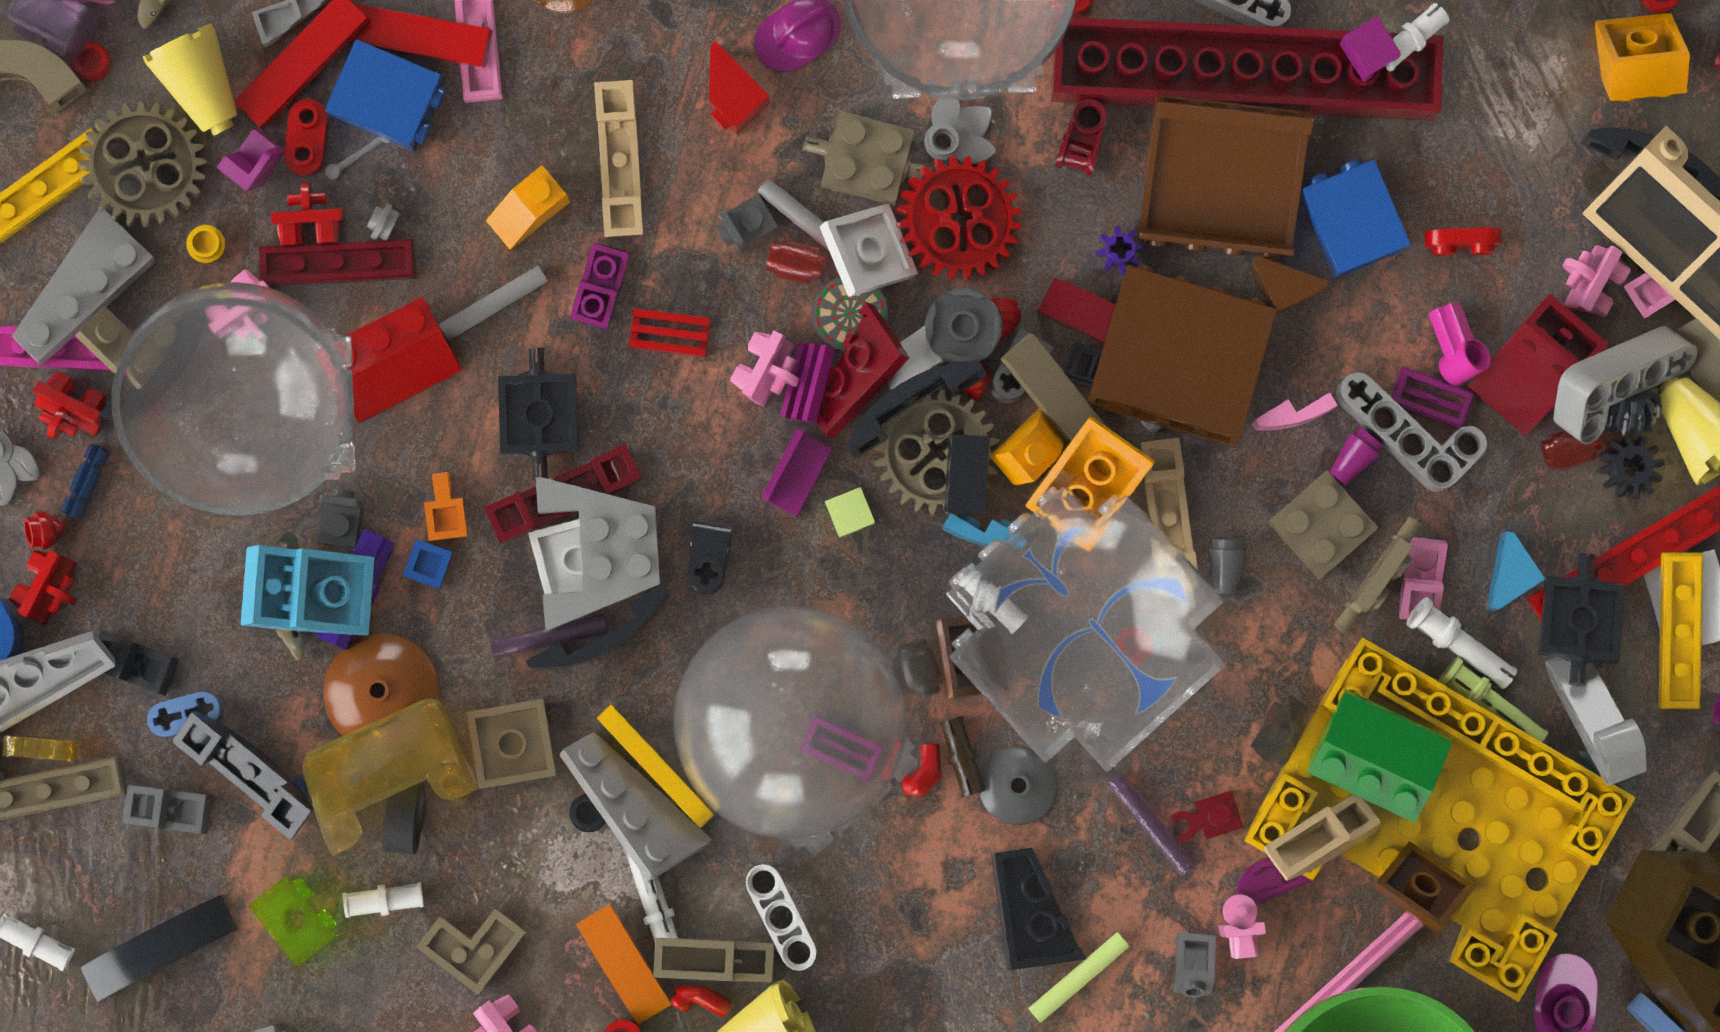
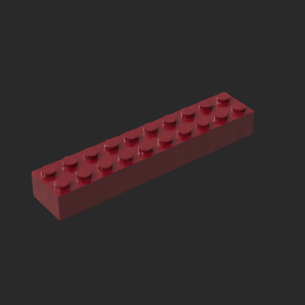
[1051,16,1444,121]

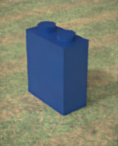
[325,40,447,152]
[1300,158,1411,280]

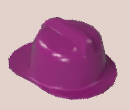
[754,0,841,72]
[1534,954,1599,1032]

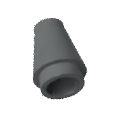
[1208,537,1247,594]

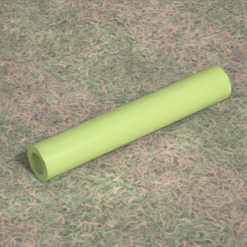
[1028,932,1130,1023]

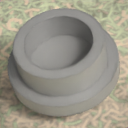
[366,203,399,240]

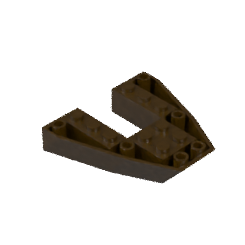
[1604,850,1720,1032]

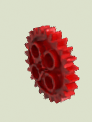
[896,155,1022,281]

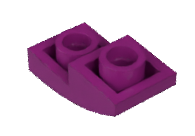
[570,242,631,329]

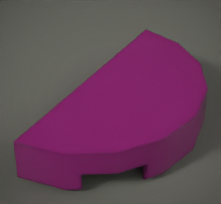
[1235,858,1311,904]

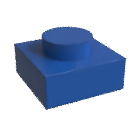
[403,539,454,590]

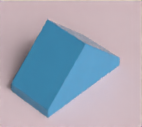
[1485,531,1545,612]

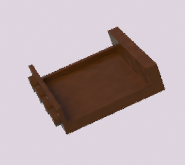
[1138,94,1314,260]
[1087,265,1277,448]

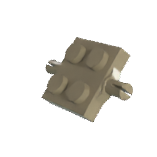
[802,111,933,206]
[1333,516,1422,635]

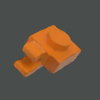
[424,472,469,541]

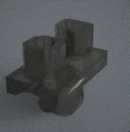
[1250,695,1309,767]

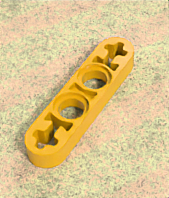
[596,704,714,828]

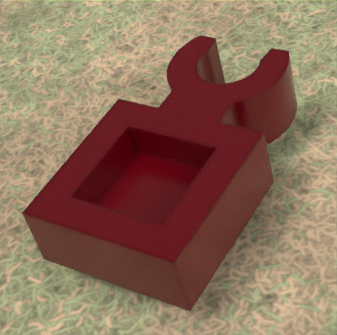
[1170,790,1244,841]

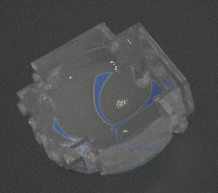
[946,486,1230,772]

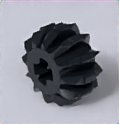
[1606,387,1662,436]
[1597,434,1665,500]

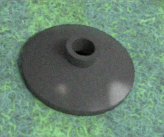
[979,747,1057,825]

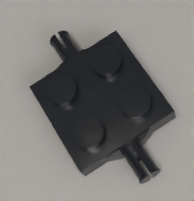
[498,348,579,480]
[1538,553,1625,686]

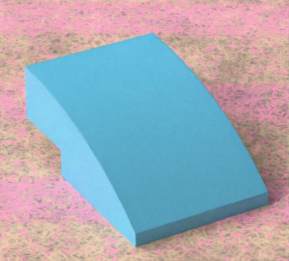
[241,545,374,635]

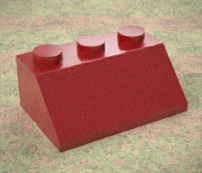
[318,296,462,424]

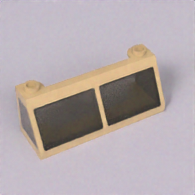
[1582,126,1720,340]

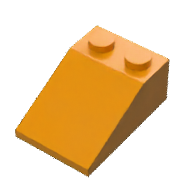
[1025,416,1155,551]

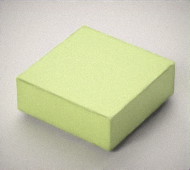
[825,487,875,538]

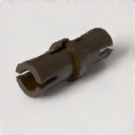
[939,716,986,798]

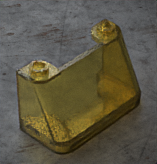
[302,698,477,856]

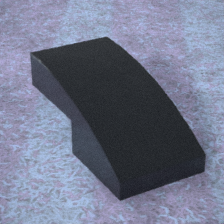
[98,630,180,696]

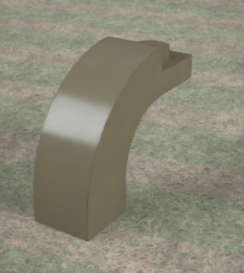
[0,40,88,112]

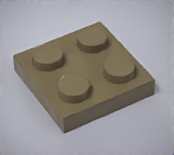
[1268,470,1378,580]
[466,699,557,789]

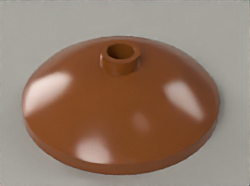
[323,634,441,751]

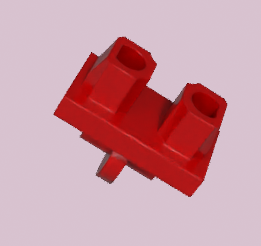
[270,182,346,245]
[33,371,107,440]
[9,550,78,625]

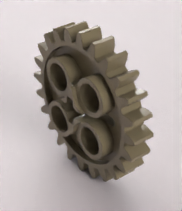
[79,101,206,228]
[874,389,999,516]

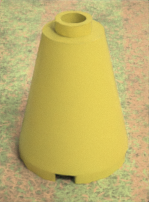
[143,23,237,136]
[1658,377,1720,485]
[716,980,816,1032]

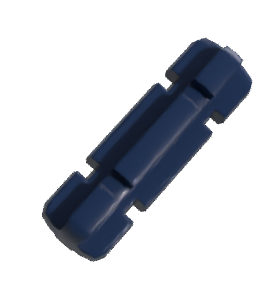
[61,444,109,519]

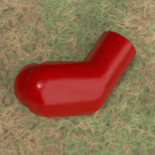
[902,744,941,797]
[671,984,732,1018]

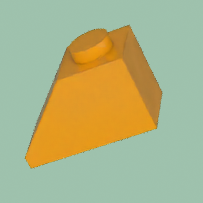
[486,165,570,251]
[990,408,1065,485]

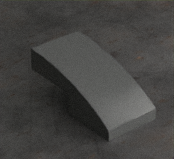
[122,785,212,834]

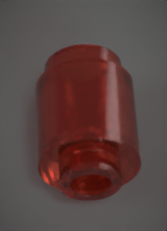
[766,239,825,285]
[1540,430,1602,471]

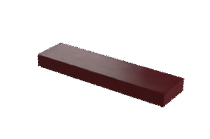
[259,239,416,286]

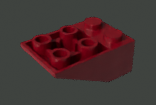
[1467,293,1609,437]

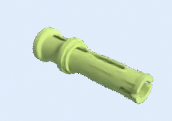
[1438,656,1548,742]

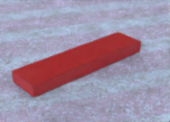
[234,0,371,130]
[349,3,493,69]

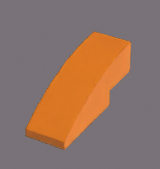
[576,903,671,1025]

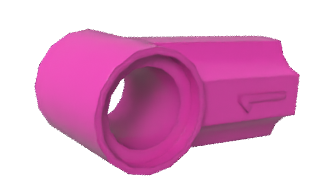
[1429,302,1491,386]

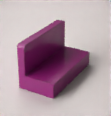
[762,427,833,518]

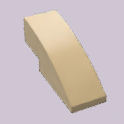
[1263,794,1381,881]

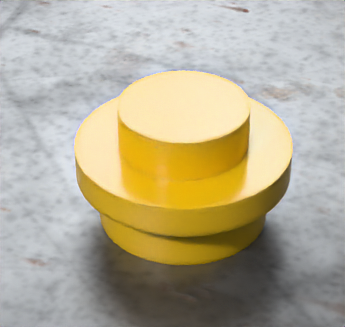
[186,225,226,264]

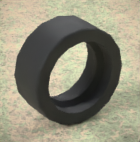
[382,778,425,854]

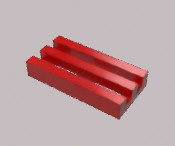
[629,308,711,358]

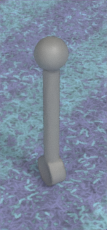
[325,137,390,179]

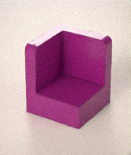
[1340,16,1401,82]
[217,129,286,191]

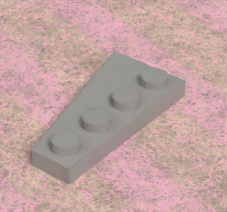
[12,210,155,366]
[0,631,115,733]
[559,732,712,881]

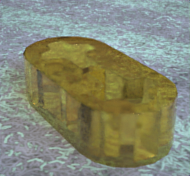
[2,736,78,761]

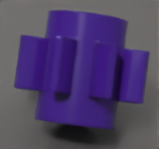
[1095,225,1144,276]

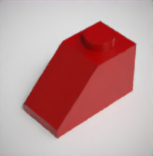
[709,41,770,134]

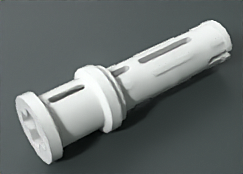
[1406,597,1517,689]

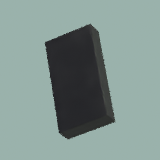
[944,434,990,515]

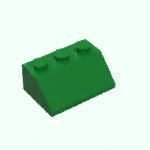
[1307,689,1453,823]

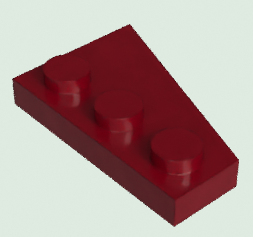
[816,301,910,438]

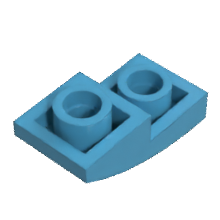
[942,513,1026,549]

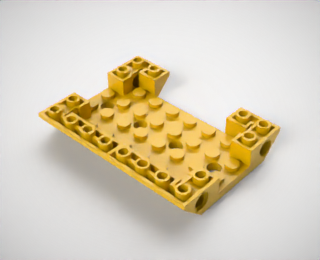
[1244,637,1636,1002]

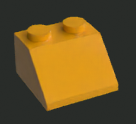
[1595,13,1690,101]

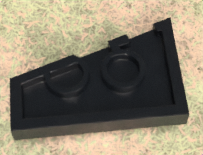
[991,848,1086,970]

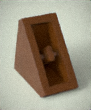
[1249,256,1329,316]

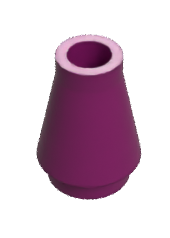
[1328,427,1384,486]

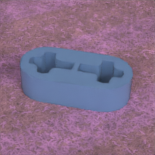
[147,692,223,737]
[1626,993,1684,1032]

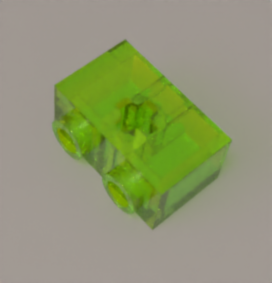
[248,876,339,968]

